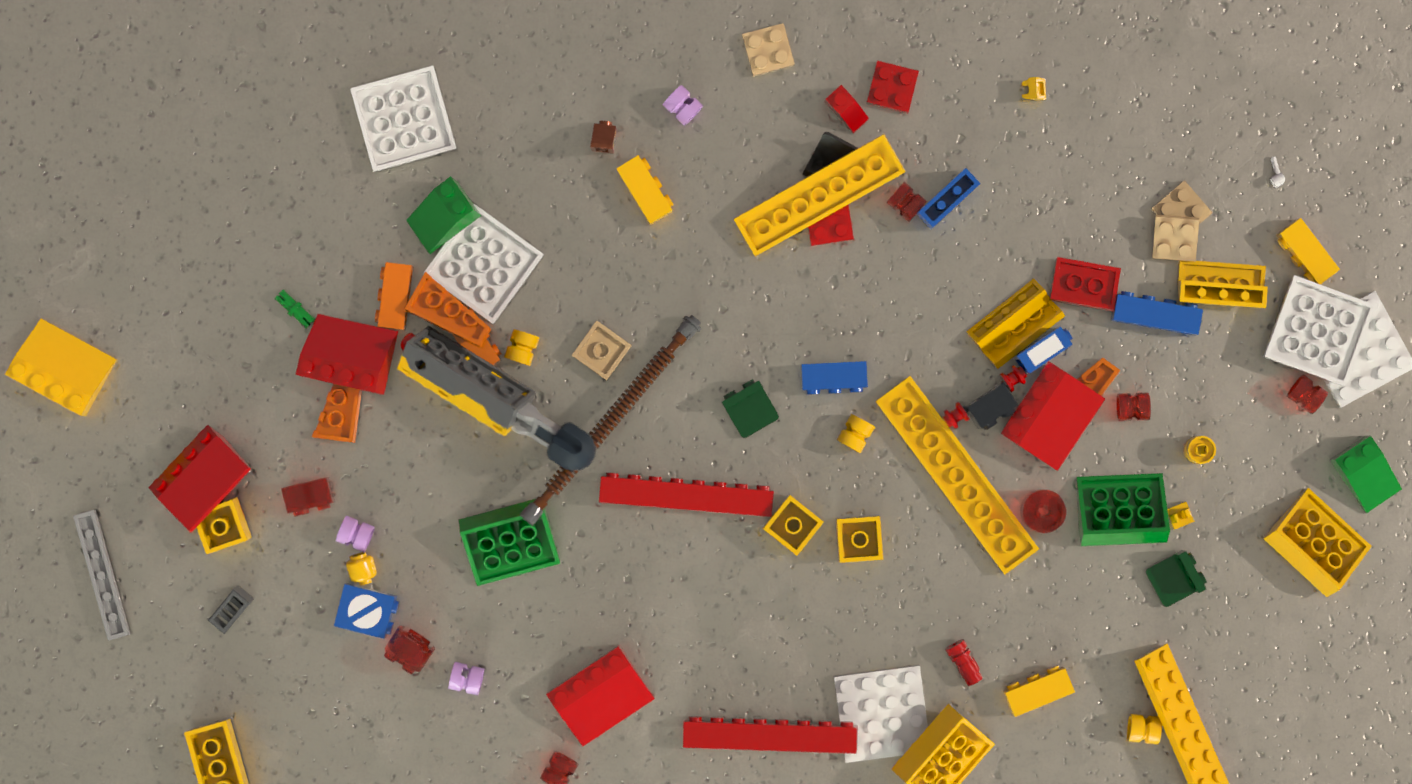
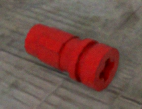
[945,639,983,686]

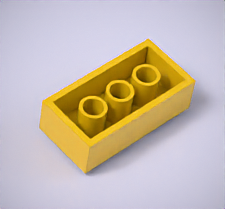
[184,718,249,784]

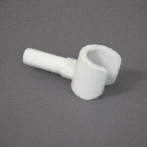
[1270,156,1285,188]

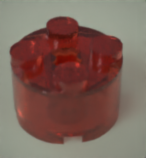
[1020,489,1066,533]
[384,625,435,674]

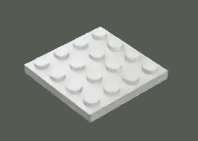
[350,66,457,172]
[423,204,544,324]
[1263,275,1376,387]
[1324,291,1412,408]
[834,665,928,763]

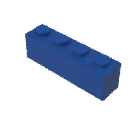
[1110,291,1203,336]

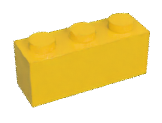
[616,155,674,225]
[1277,218,1340,285]
[1003,665,1075,717]

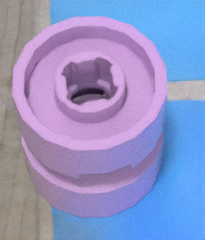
[663,85,703,126]
[336,515,375,552]
[448,662,485,696]

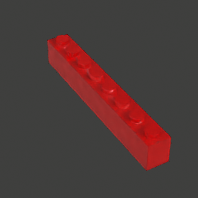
[599,472,774,517]
[683,716,858,754]

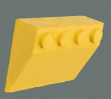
[5,318,117,416]
[1263,488,1372,597]
[891,704,995,784]

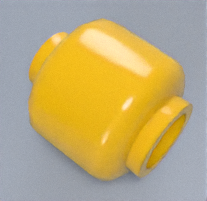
[346,552,377,586]

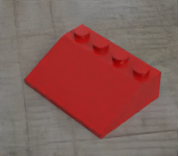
[295,314,398,395]
[1001,361,1105,471]
[148,425,251,533]
[546,645,655,746]

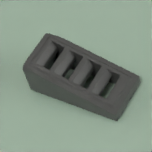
[208,585,254,634]

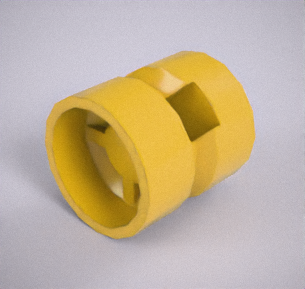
[504,329,540,366]
[837,414,875,453]
[1183,436,1216,464]
[1127,714,1162,745]

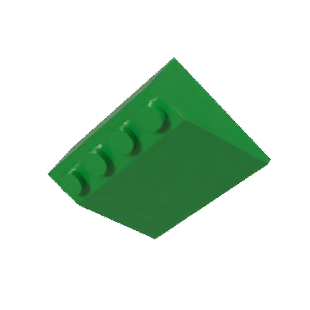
[1076,473,1170,546]
[459,499,560,586]

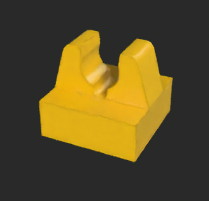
[1021,77,1046,101]
[1167,501,1195,530]

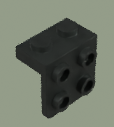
[802,132,858,177]

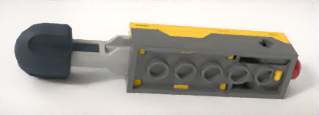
[397,326,596,471]

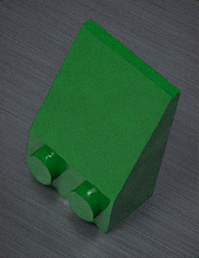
[406,176,481,254]
[1330,436,1402,513]

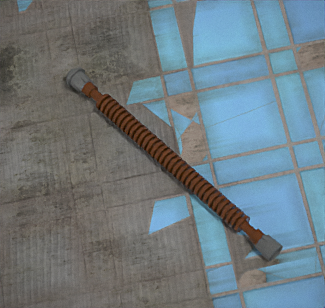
[520,315,701,526]

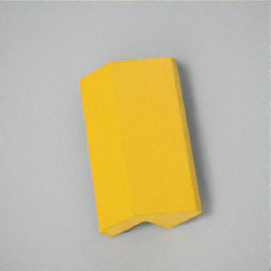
[1177,260,1268,308]
[966,278,1065,369]

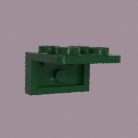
[721,379,779,438]
[1146,550,1207,607]

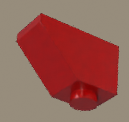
[824,85,869,133]

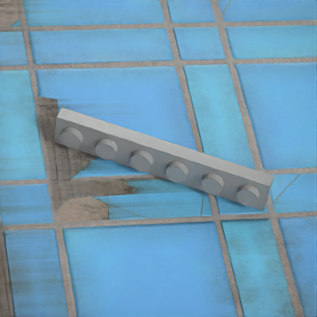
[73,510,130,641]

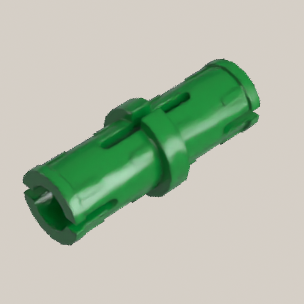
[275,289,315,329]

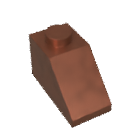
[590,120,616,154]

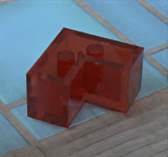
[281,477,335,517]

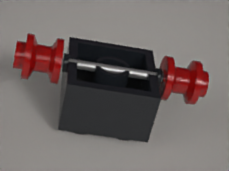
[942,365,1027,430]

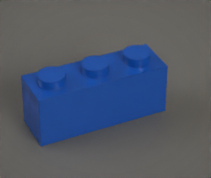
[917,168,981,229]
[801,361,868,395]

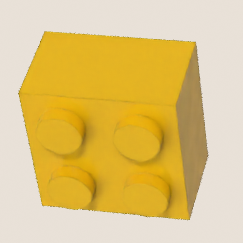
[763,494,824,556]
[197,497,252,555]
[836,516,883,563]

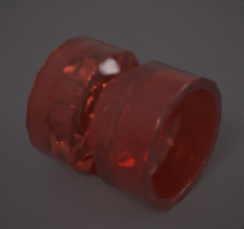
[886,182,927,222]
[1287,374,1328,414]
[1116,392,1151,421]
[540,751,579,784]

